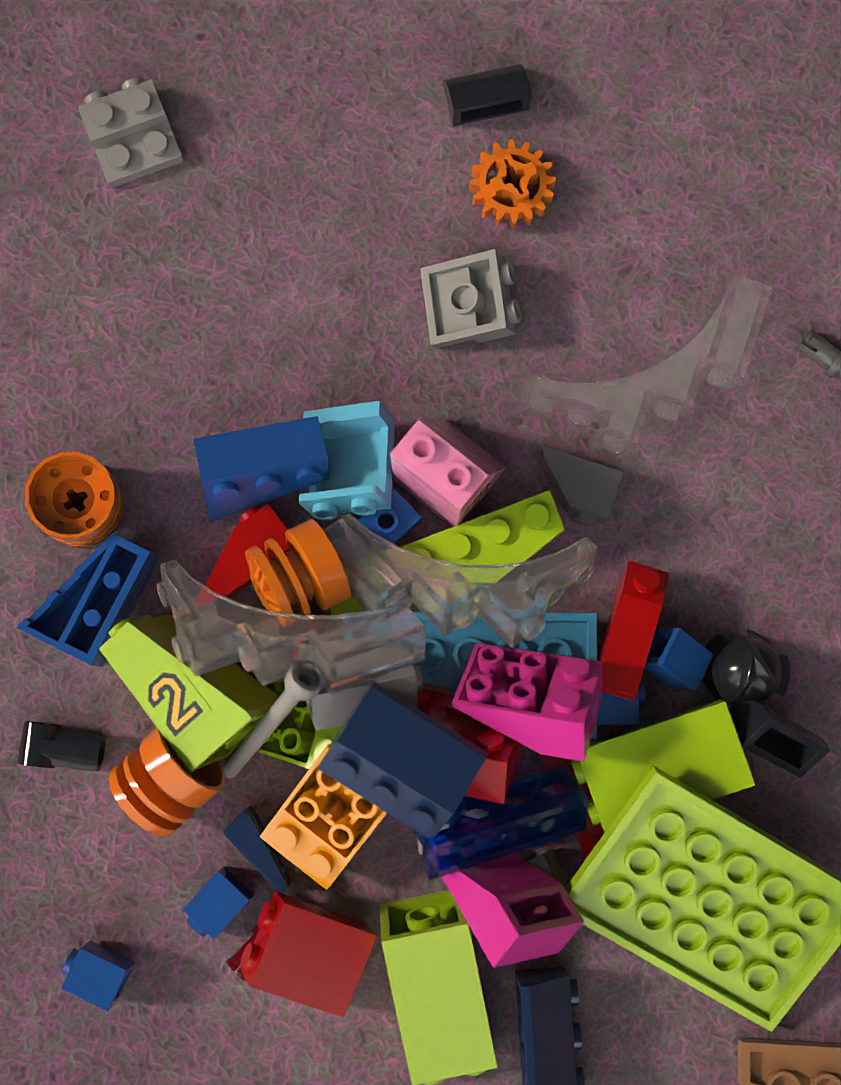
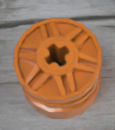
[25,452,124,547]
[245,519,351,631]
[108,727,226,837]

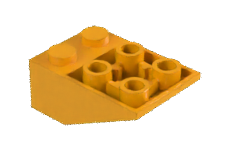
[260,744,387,890]

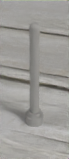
[223,659,325,778]

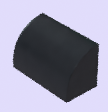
[443,64,532,126]
[728,700,830,778]

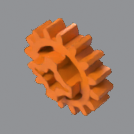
[469,139,556,229]

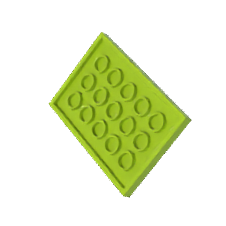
[565,765,841,1032]

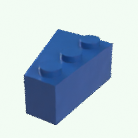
[193,416,329,522]
[16,533,160,667]

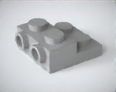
[77,77,184,188]
[420,249,522,348]

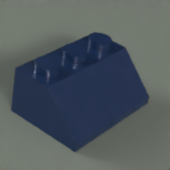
[317,681,488,841]
[515,967,585,1085]

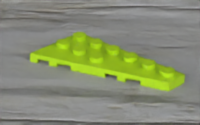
[330,490,565,643]

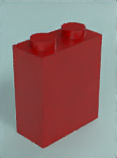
[240,891,377,1018]

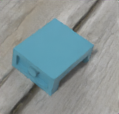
[299,401,395,520]

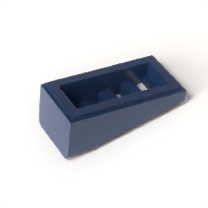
[223,806,291,893]

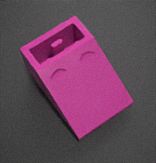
[452,643,602,761]
[431,844,585,968]

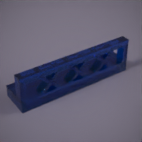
[412,766,588,881]

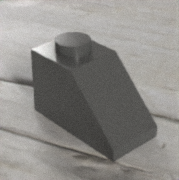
[539,446,624,527]

